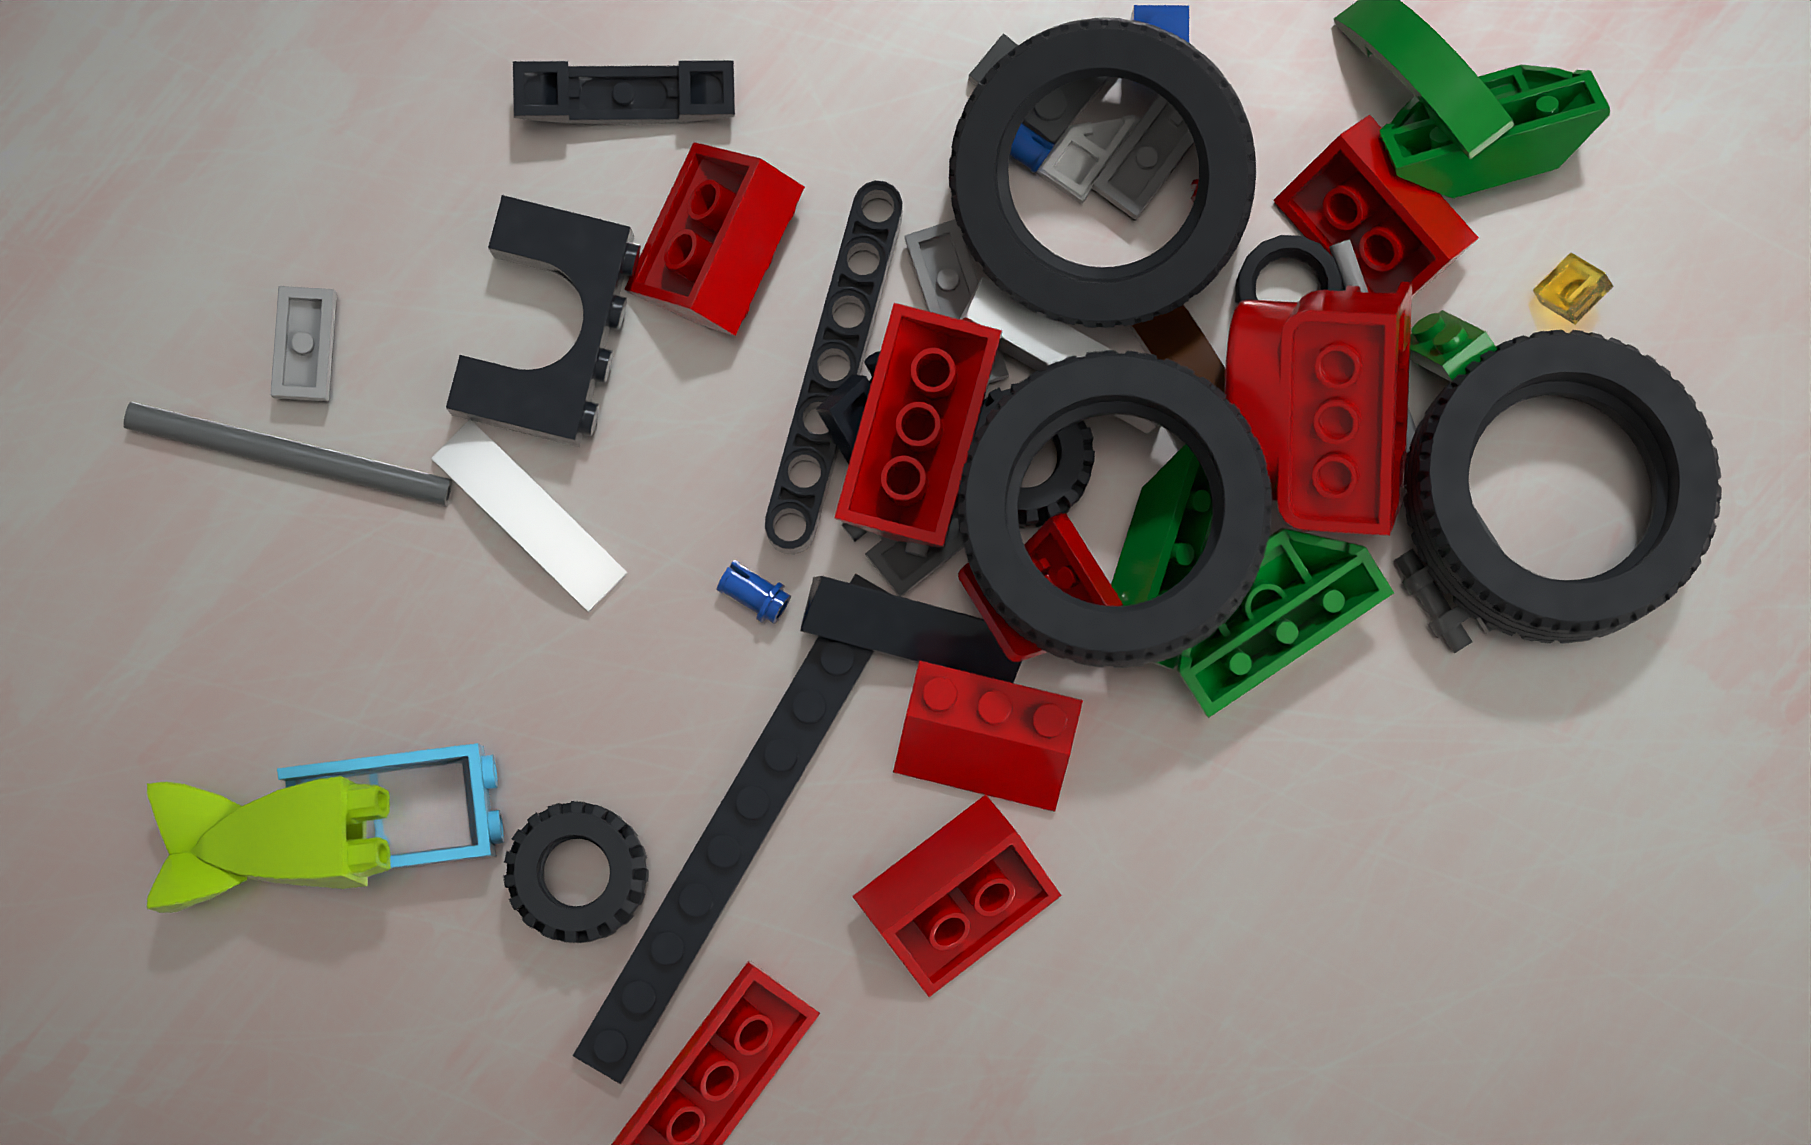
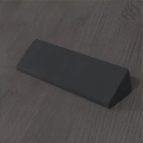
[800,576,1022,683]

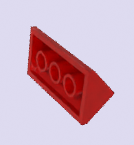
[834,303,1003,548]
[611,961,820,1145]

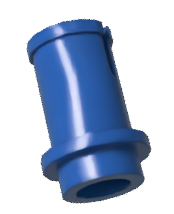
[1010,123,1055,174]
[716,560,791,624]

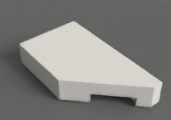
[1037,115,1141,204]

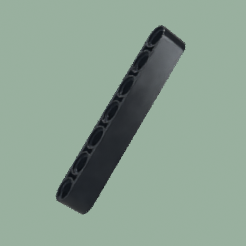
[765,181,903,554]

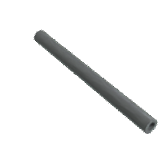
[123,402,452,506]

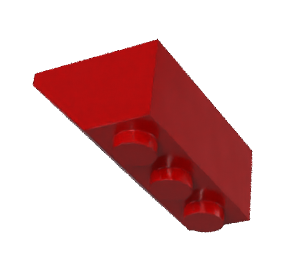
[1273,114,1479,297]
[624,142,805,336]
[893,660,1083,812]
[852,794,1062,997]

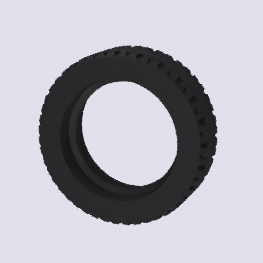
[949,17,1256,328]
[1403,330,1722,644]
[958,350,1272,668]

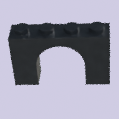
[446,195,641,447]

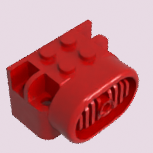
[1225,282,1412,536]

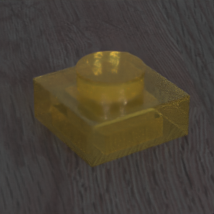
[1532,252,1614,325]

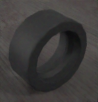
[1235,235,1342,305]

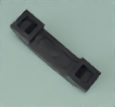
[513,60,735,124]

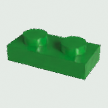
[1410,310,1497,382]

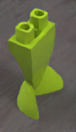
[147,776,391,913]

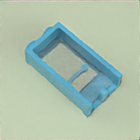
[277,743,504,869]

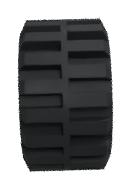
[973,383,1095,529]
[503,801,649,943]

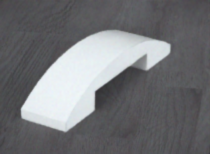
[431,419,627,612]

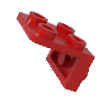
[958,513,1123,662]

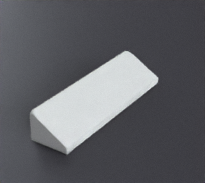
[960,277,1158,434]

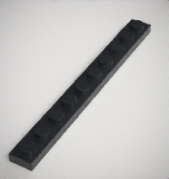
[573,573,890,1084]

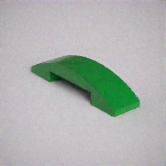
[1333,0,1514,159]

